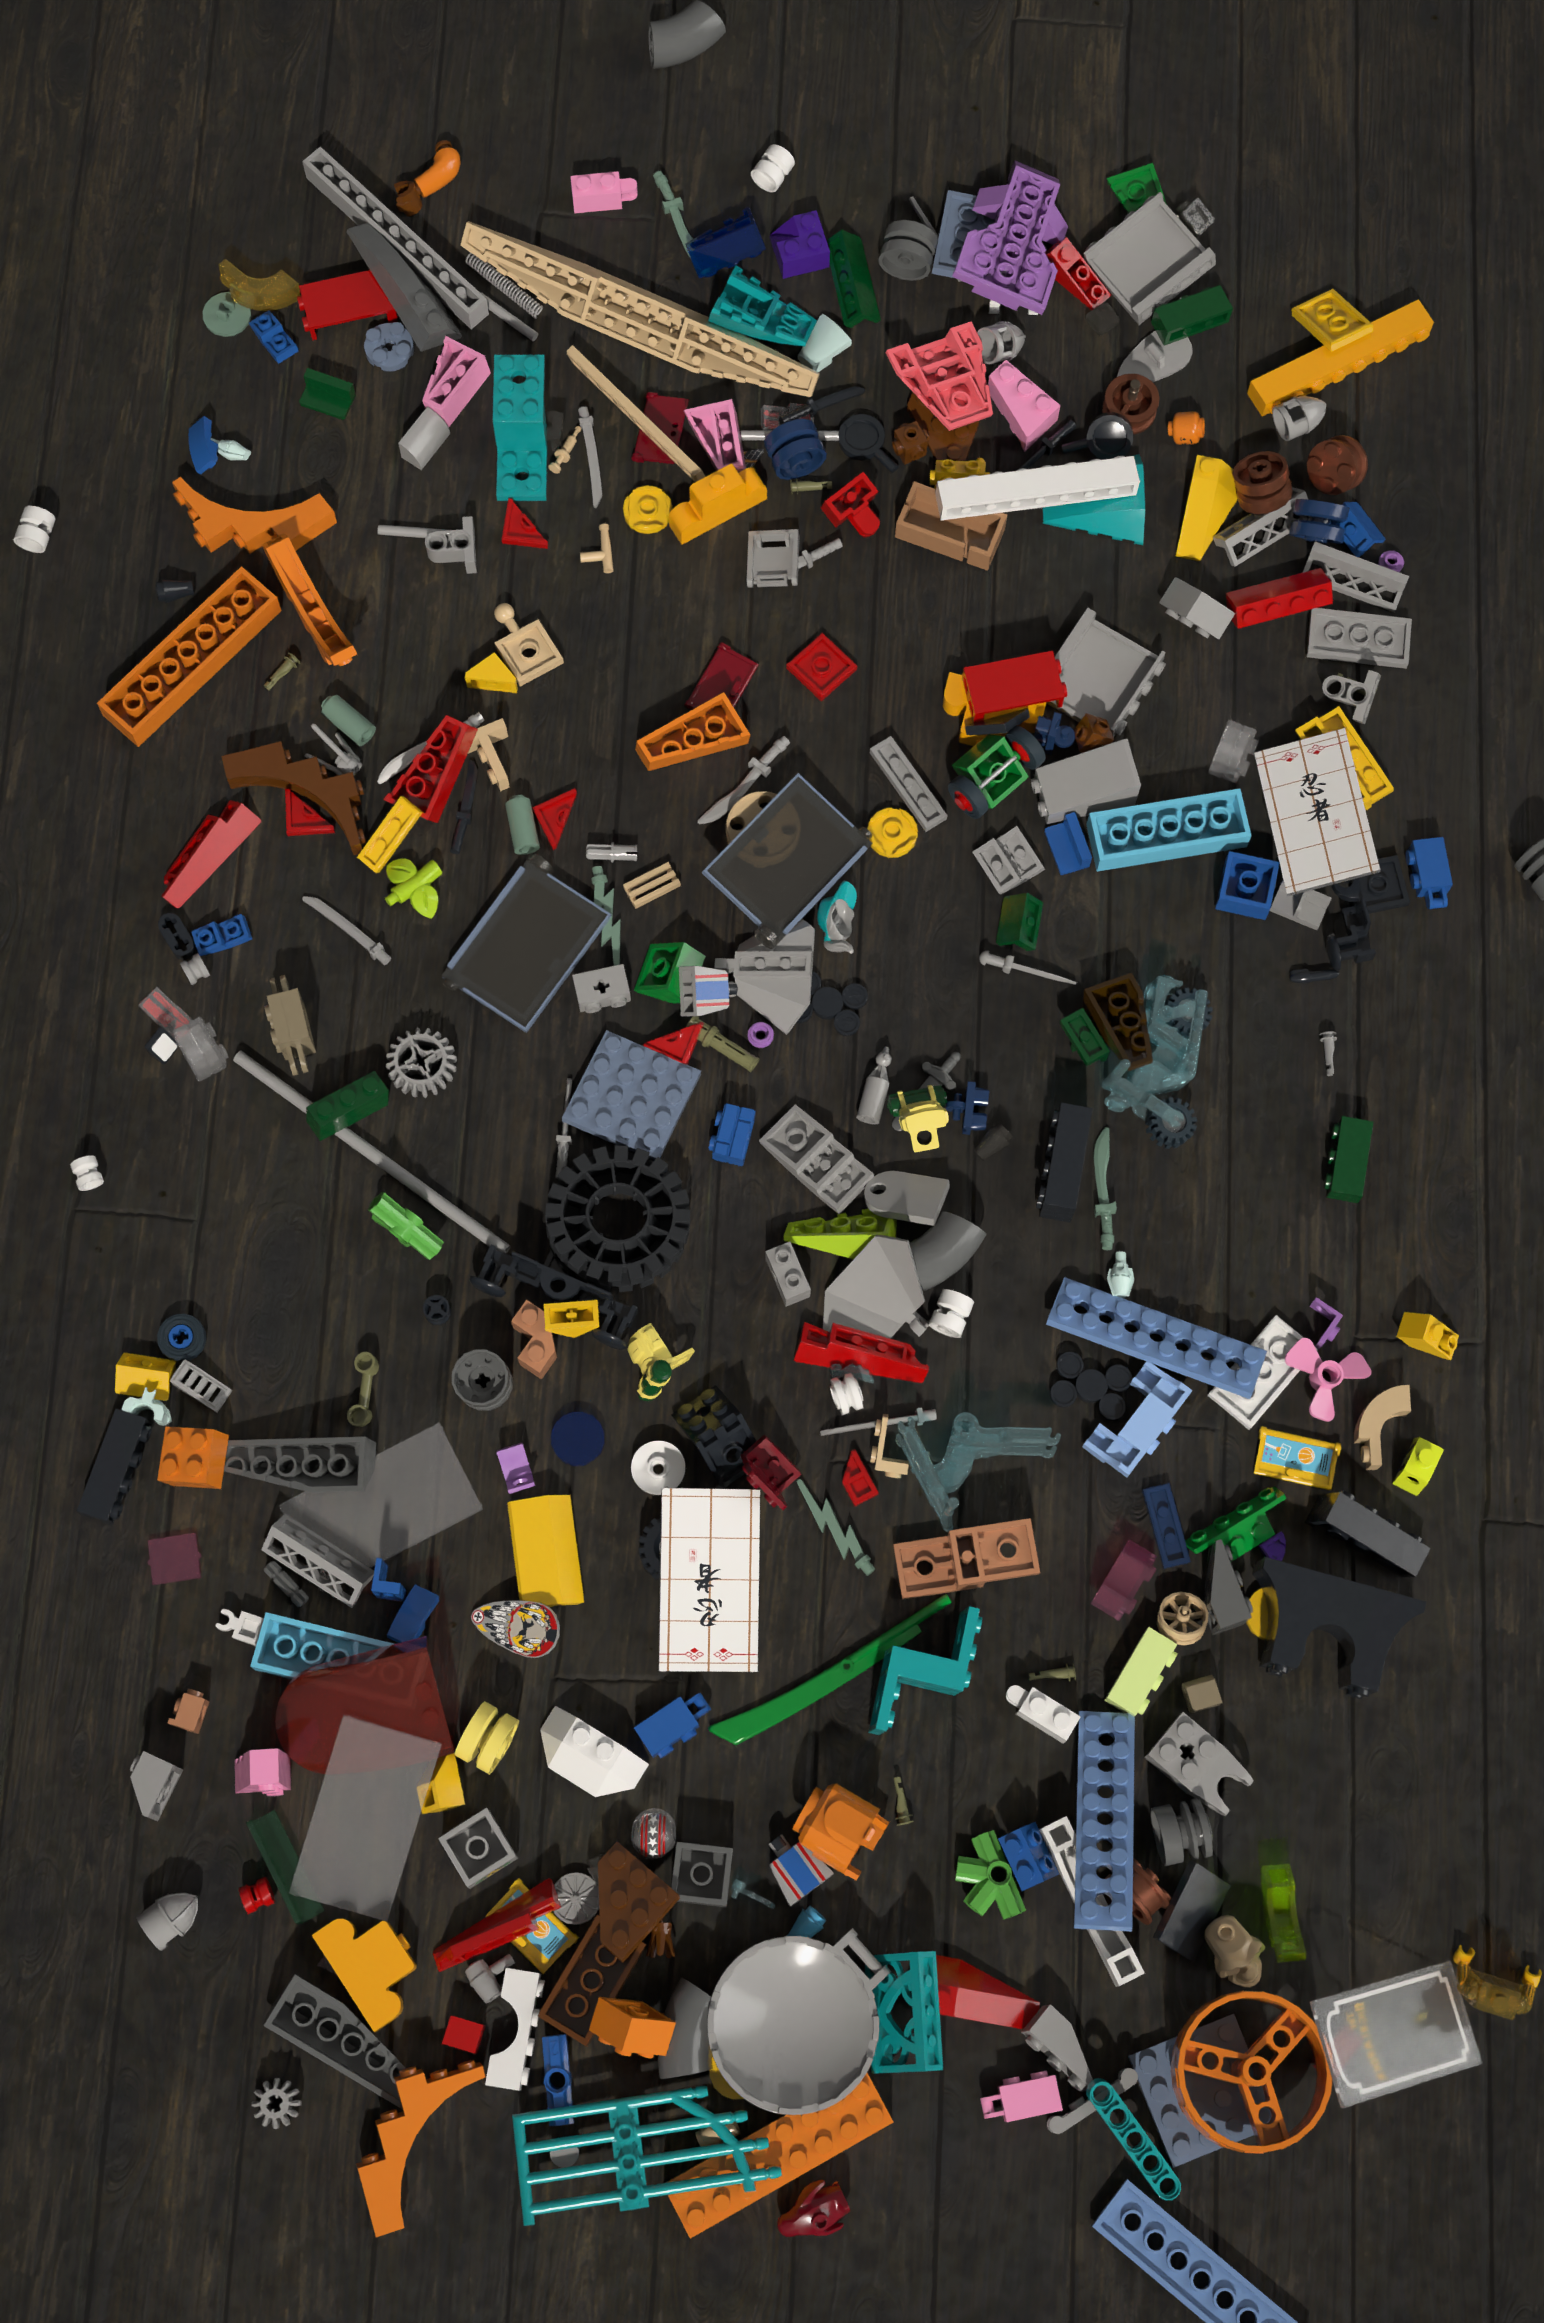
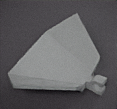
[715,917,815,1035]
[823,1235,929,1338]

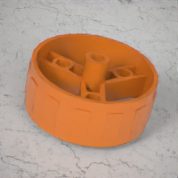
[1171,1990,1333,2154]

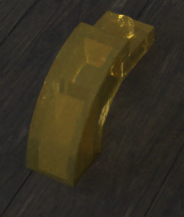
[218,259,300,311]

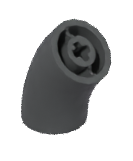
[648,0,726,69]
[909,1212,986,1291]
[658,1978,713,2079]

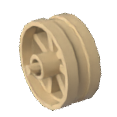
[1157,1592,1209,1645]

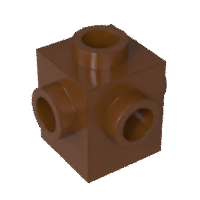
[892,421,929,465]
[1074,713,1114,753]

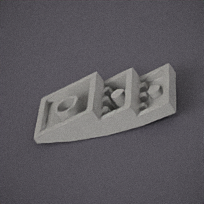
[759,1105,875,1214]

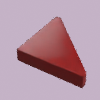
[502,498,548,549]
[532,788,577,850]
[285,789,335,836]
[642,1022,704,1065]

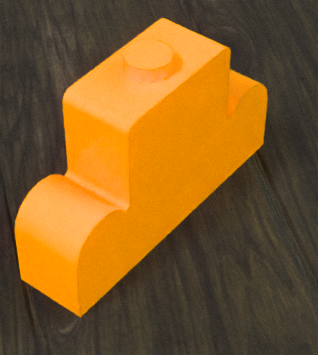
[669,464,767,545]
[943,672,1047,746]
[312,1919,417,2032]

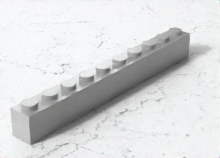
[302,147,489,329]

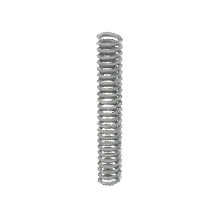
[466,252,543,319]

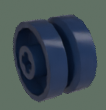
[764,419,827,480]
[1289,499,1350,544]

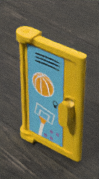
[1253,1426,1341,1491]
[485,1878,579,1974]

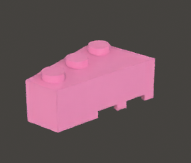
[422,336,491,427]
[988,360,1060,452]
[684,399,746,473]
[235,1748,291,1796]

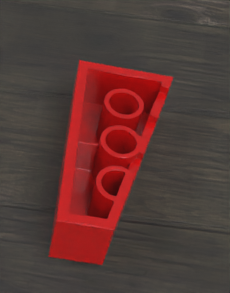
[384,715,478,823]

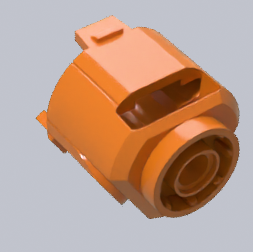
[793,1783,889,1881]

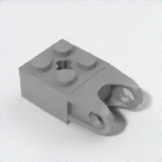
[1144,1712,1254,1816]

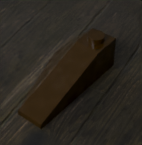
[1083,973,1153,1071]

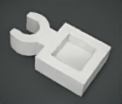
[216,1609,264,1646]

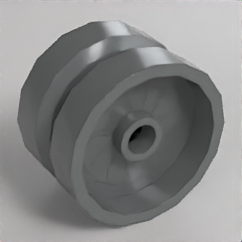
[878,220,938,281]

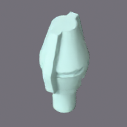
[211,438,251,460]
[1107,1251,1134,1298]

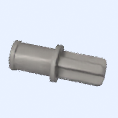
[586,842,637,863]

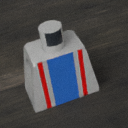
[679,966,738,1016]
[769,1835,834,1907]

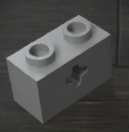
[572,964,631,1013]
[765,1242,811,1306]

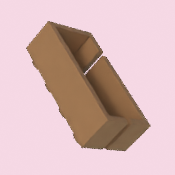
[895,482,1007,571]

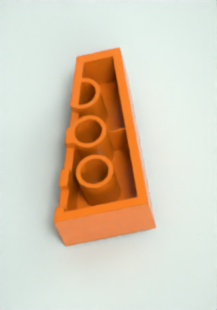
[635,692,750,771]

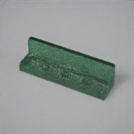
[246,1810,325,1925]

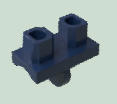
[1034,712,1075,755]
[946,1082,989,1135]

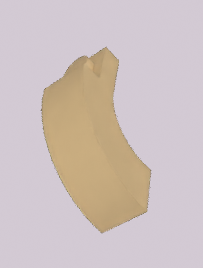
[1354,1385,1411,1470]

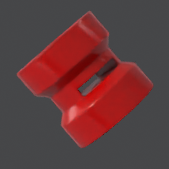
[239,1877,275,1914]

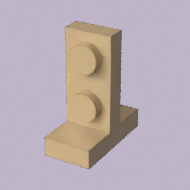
[468,718,510,791]

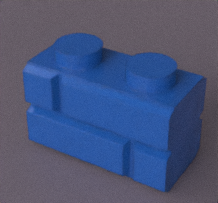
[709,1104,755,1166]

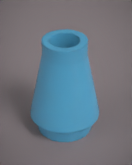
[787,1905,826,1938]

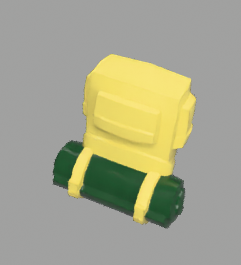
[887,1085,949,1152]
[628,1323,695,1402]

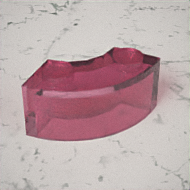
[1091,1540,1157,1621]

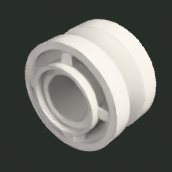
[830,1373,863,1415]

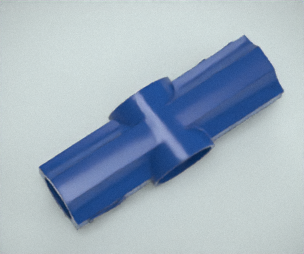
[542,2034,574,2126]

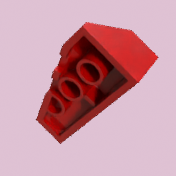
[936,1955,1040,2029]

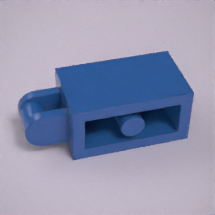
[1406,837,1453,909]
[634,1693,711,1759]

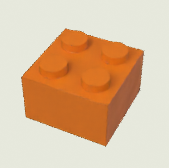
[157,1427,229,1489]
[589,1997,676,2058]

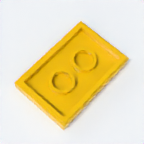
[1292,289,1373,352]

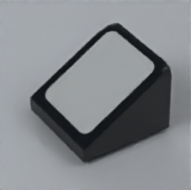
[145,1027,179,1064]

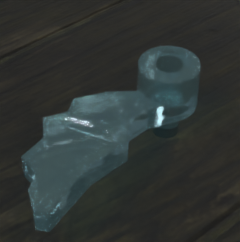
[830,1364,874,1383]
[731,1879,775,1909]

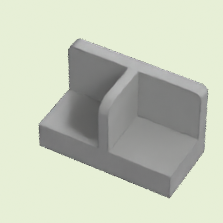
[1270,879,1332,930]

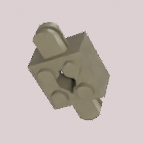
[264,975,316,1076]

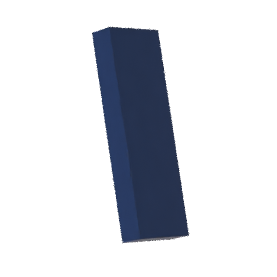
[1142,1483,1191,1569]

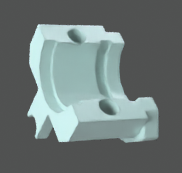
[122,1387,172,1426]

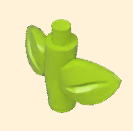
[385,858,442,919]

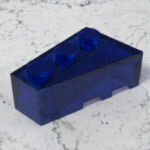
[685,206,766,278]

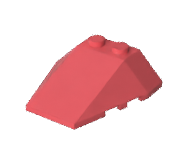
[885,322,993,431]

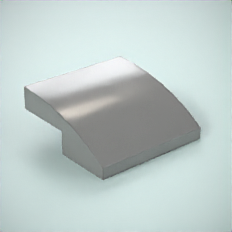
[973,826,1045,894]

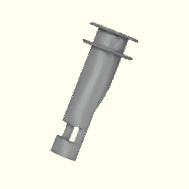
[1320,1031,1337,1076]

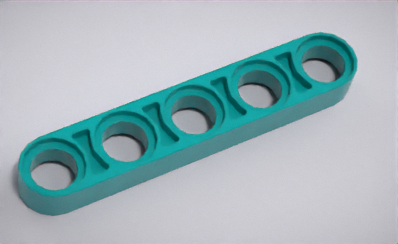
[1086,2078,1181,2200]

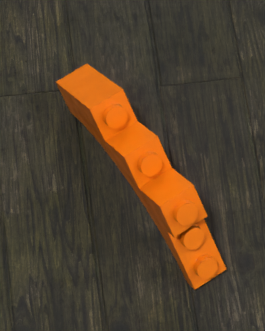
[172,477,337,554]
[262,534,357,666]
[356,2060,485,2237]

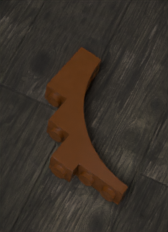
[221,741,366,855]

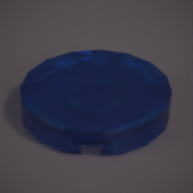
[551,1412,605,1466]

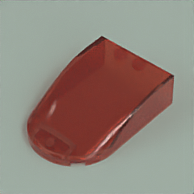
[275,1636,454,1775]

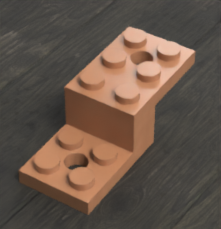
[893,1518,1040,1600]

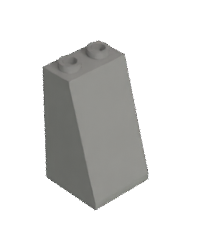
[1031,739,1141,825]

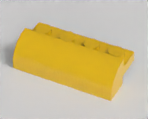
[1295,706,1394,811]

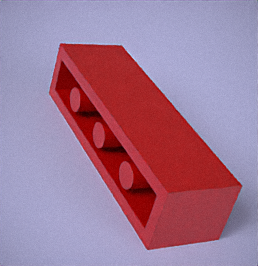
[1226,568,1333,629]

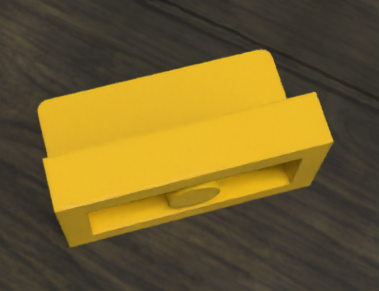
[115,1353,176,1401]

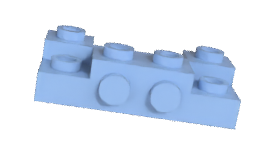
[1082,1361,1192,1478]

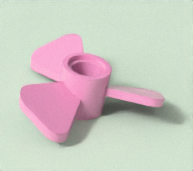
[1285,1338,1371,1422]

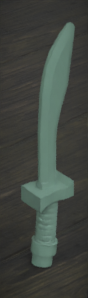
[653,171,711,271]
[1094,1127,1117,1250]

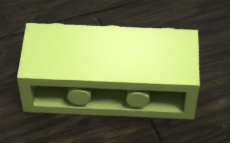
[1104,1627,1178,1717]

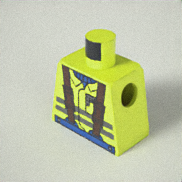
[1392,1437,1444,1496]

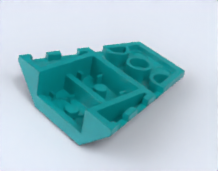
[708,265,817,347]
[1042,454,1145,546]

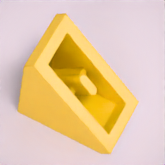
[465,652,518,693]
[544,1300,599,1338]

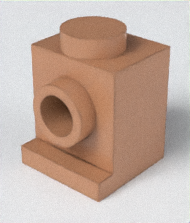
[168,1689,209,1734]

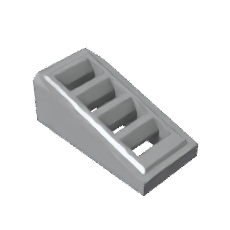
[170,1359,232,1413]

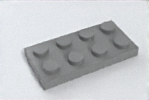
[1306,608,1412,669]

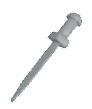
[979,951,1077,984]

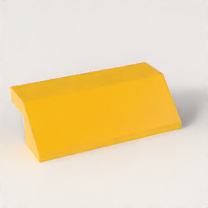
[507,1495,584,1607]

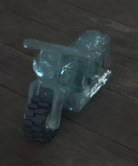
[1099,975,1213,1149]

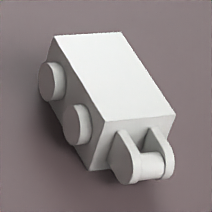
[1006,1685,1080,1744]

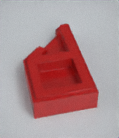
[842,1449,879,1507]

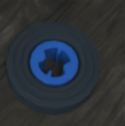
[157,1314,206,1362]

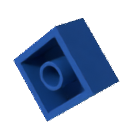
[1215,851,1280,920]

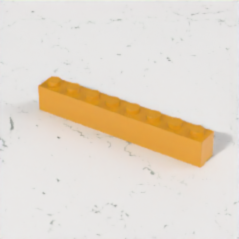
[1247,299,1434,417]

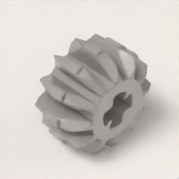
[252,2078,302,2129]

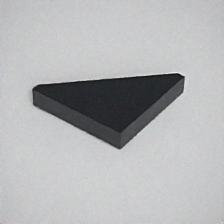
[965,708,1030,735]

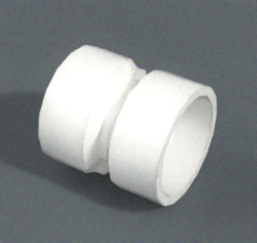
[751,144,795,192]
[13,506,56,553]
[929,1289,974,1338]

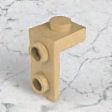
[870,1414,909,1478]

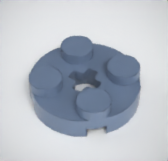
[364,322,414,371]

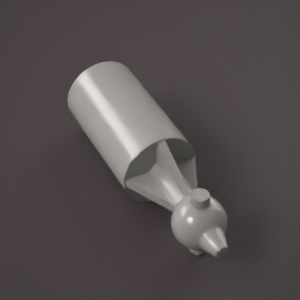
[856,1047,891,1124]

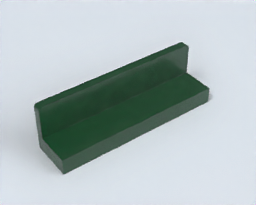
[826,230,881,328]

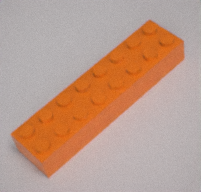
[97,566,282,747]
[665,2073,893,2239]

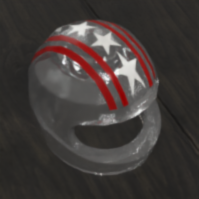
[631,1808,676,1859]

